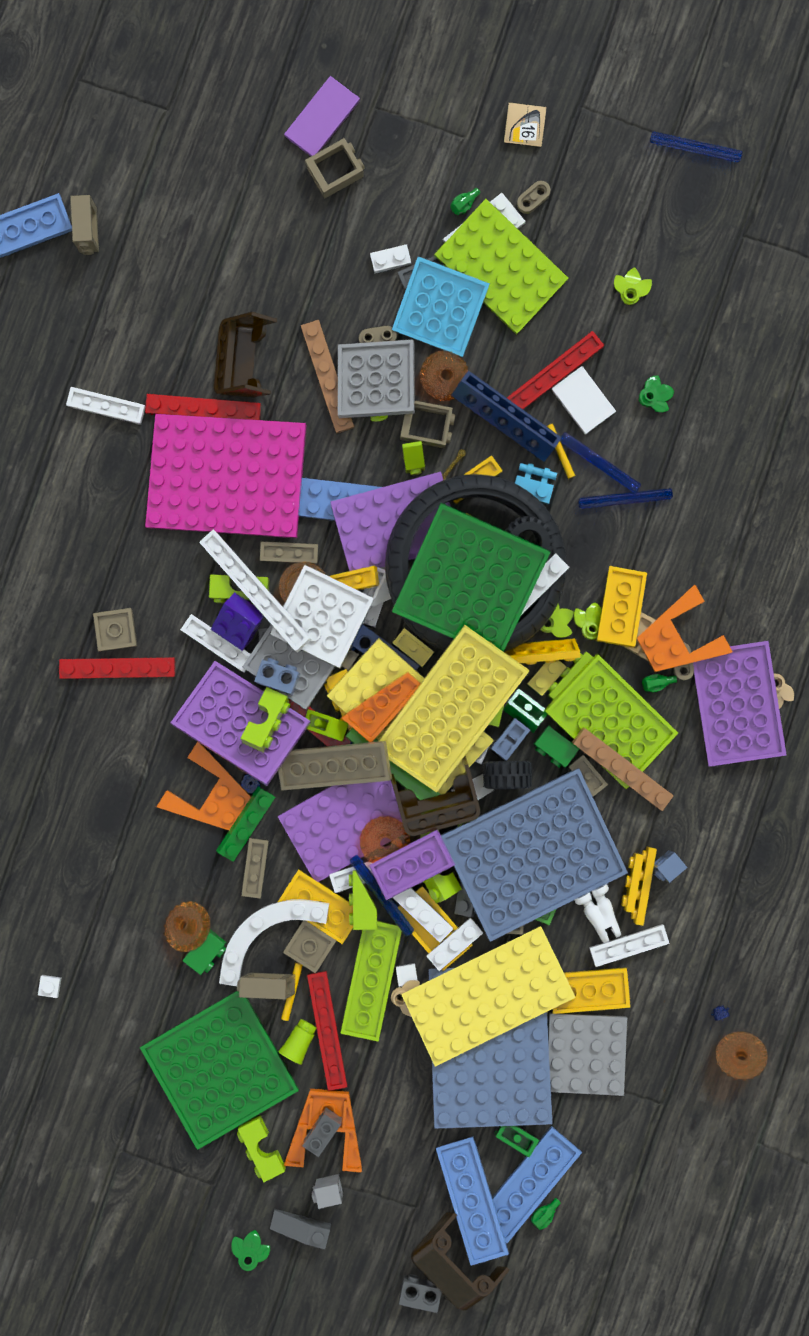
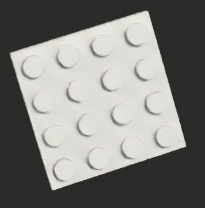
[270,565,374,668]

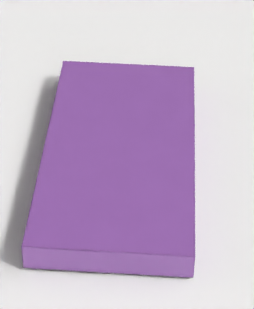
[284,76,360,156]
[369,830,455,900]

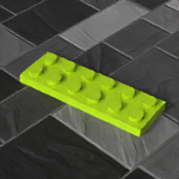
[341,921,403,1042]

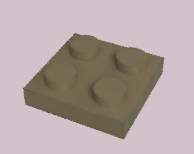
[93,608,137,652]
[283,920,336,973]

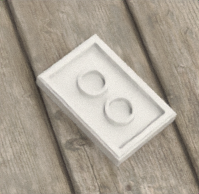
[551,366,616,435]

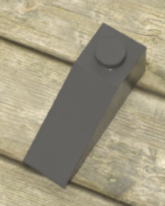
[270,1209,331,1249]

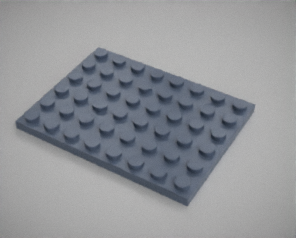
[441,768,628,942]
[429,968,552,1128]

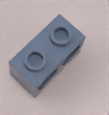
[254,658,300,696]
[490,718,530,761]
[653,850,688,883]

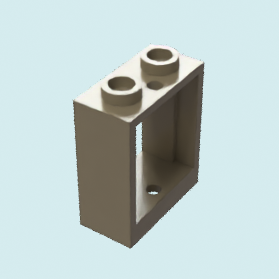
[305,138,365,199]
[71,195,99,255]
[400,401,455,449]
[237,973,295,999]

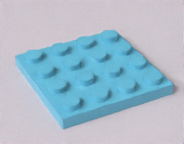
[392,256,490,357]

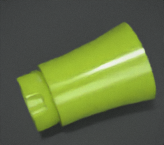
[278,1019,317,1065]

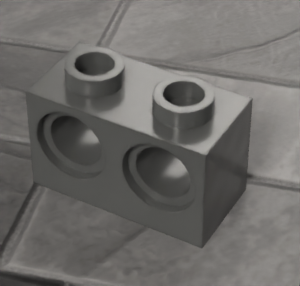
[302,1107,342,1157]
[399,1274,441,1313]

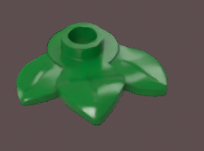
[639,376,674,413]
[232,1230,270,1271]

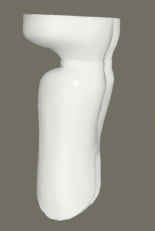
[574,884,621,943]

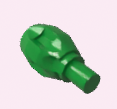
[450,188,480,215]
[642,674,677,693]
[530,1198,561,1230]

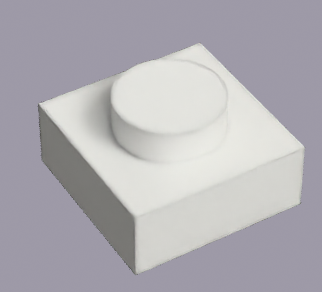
[38,975,61,998]

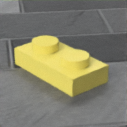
[393,628,434,667]
[527,660,567,696]

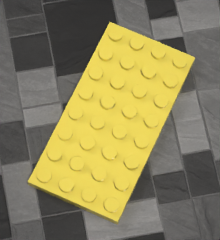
[377,625,529,793]
[327,638,494,794]
[401,926,576,1066]

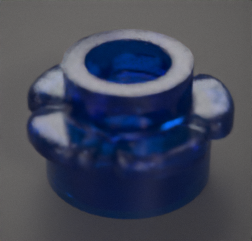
[241,774,260,793]
[711,1005,730,1021]

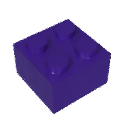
[210,592,265,651]

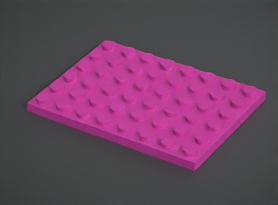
[145,414,307,538]

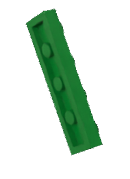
[216,786,276,862]

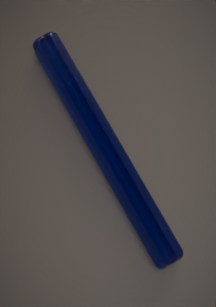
[650,132,743,162]
[560,432,641,493]
[578,488,673,508]
[350,855,414,936]

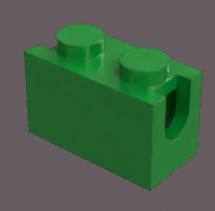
[503,689,548,733]
[534,726,579,768]
[183,928,226,975]
[494,1126,539,1158]

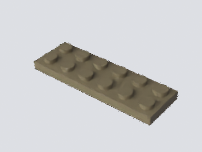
[278,741,392,790]

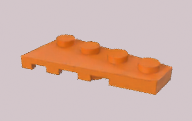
[341,672,421,742]

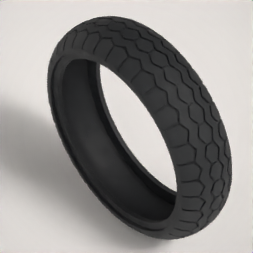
[385,474,566,652]

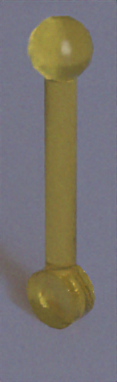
[442,449,466,480]

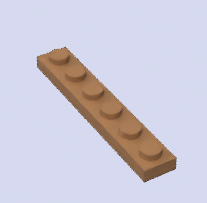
[301,320,354,434]
[572,727,674,811]

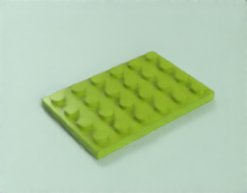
[434,199,568,335]
[544,654,678,789]

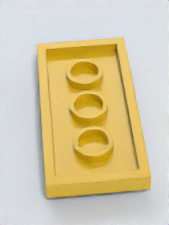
[596,566,647,648]
[504,638,580,665]
[278,869,353,944]
[393,886,473,971]
[552,968,630,1014]

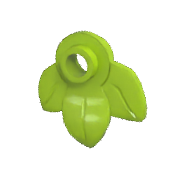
[614,268,652,305]
[574,603,602,640]
[540,604,574,638]

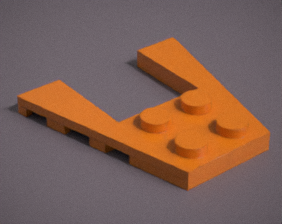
[637,585,733,672]
[157,742,251,830]
[284,1088,362,1172]

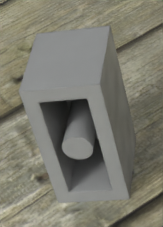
[312,1174,343,1209]

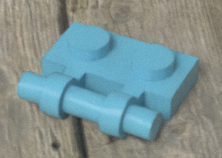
[515,463,557,505]

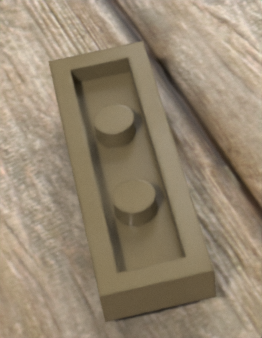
[260,542,318,564]
[241,838,269,899]

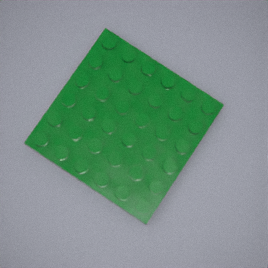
[392,503,551,652]
[140,991,299,1150]

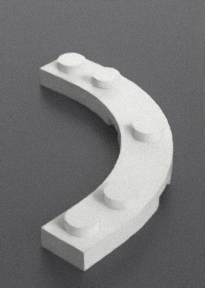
[219,899,330,986]

